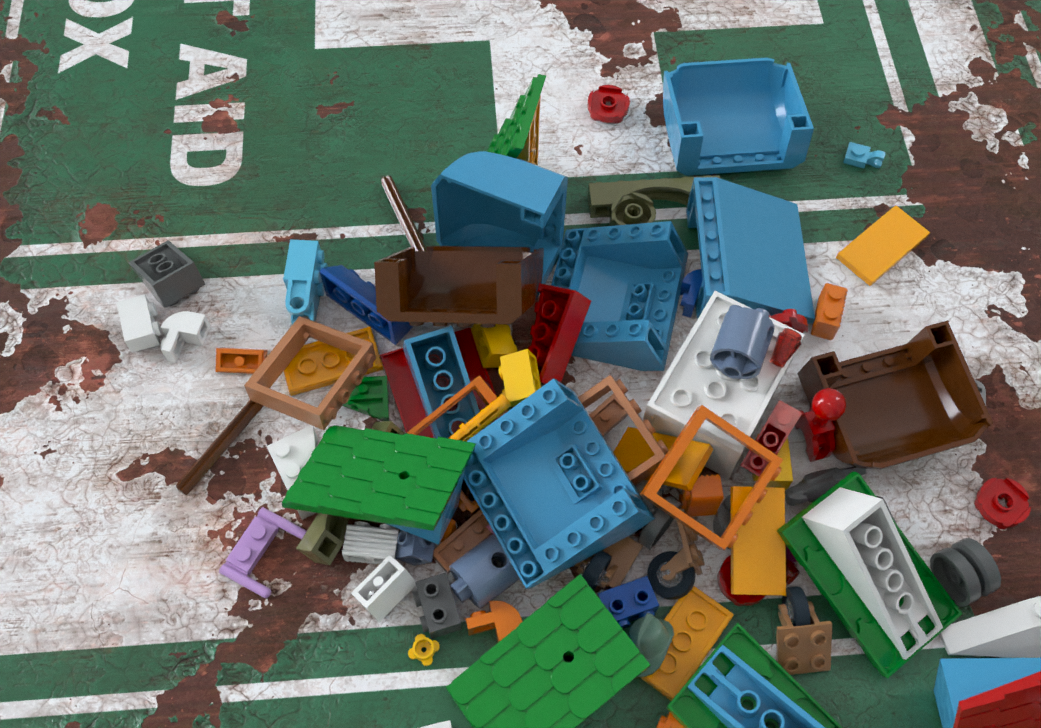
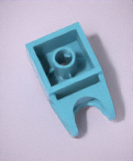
[283,239,328,325]

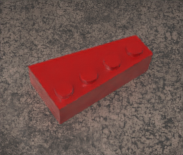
[528,283,591,385]

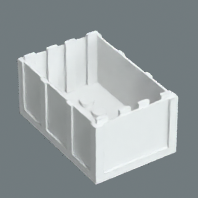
[643,291,805,481]

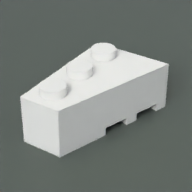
[266,425,318,520]

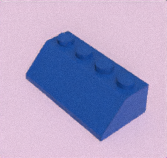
[319,265,414,346]

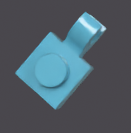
[843,142,886,168]

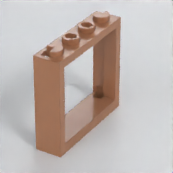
[244,316,376,430]
[578,375,669,486]

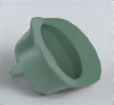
[629,613,674,677]

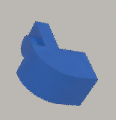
[680,269,703,318]

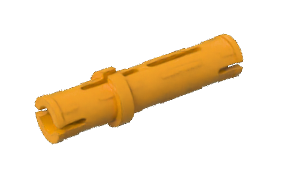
[449,393,512,441]

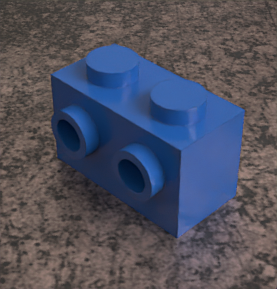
[597,576,660,629]

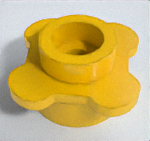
[408,634,440,666]

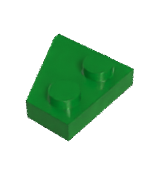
[342,375,389,421]

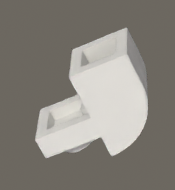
[160,311,210,363]

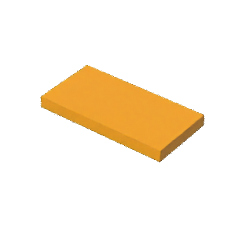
[836,205,930,286]
[284,326,384,396]
[613,427,714,491]
[730,486,786,596]
[640,586,734,701]

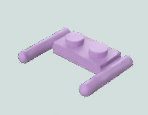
[219,507,307,598]

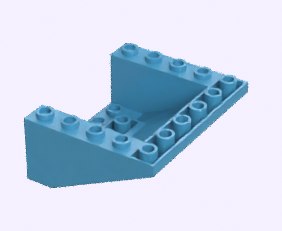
[686,177,815,324]
[551,221,688,371]
[463,378,655,589]

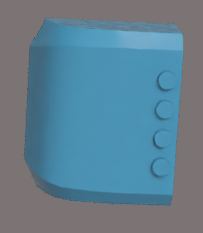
[663,58,814,176]
[431,151,568,284]

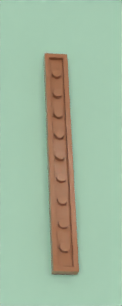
[433,393,628,574]

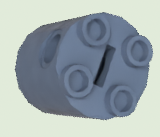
[710,305,775,379]
[449,534,520,609]

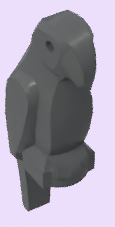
[785,466,866,506]

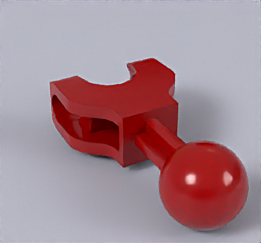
[795,388,846,462]

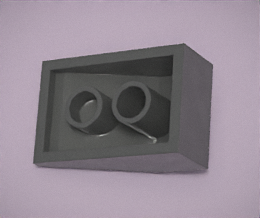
[128,240,205,308]

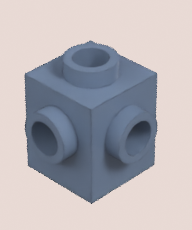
[395,530,435,566]

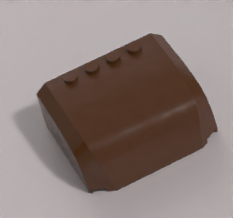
[374,246,544,328]
[797,320,993,469]

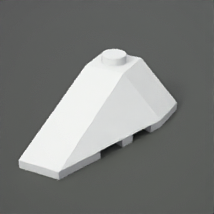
[939,596,1041,658]

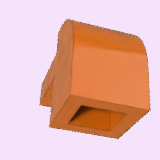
[466,601,522,642]

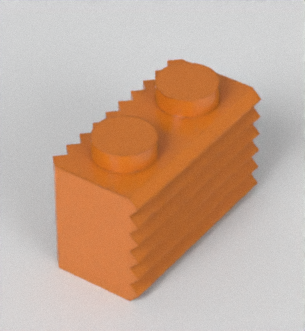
[810,283,848,340]
[679,474,724,517]

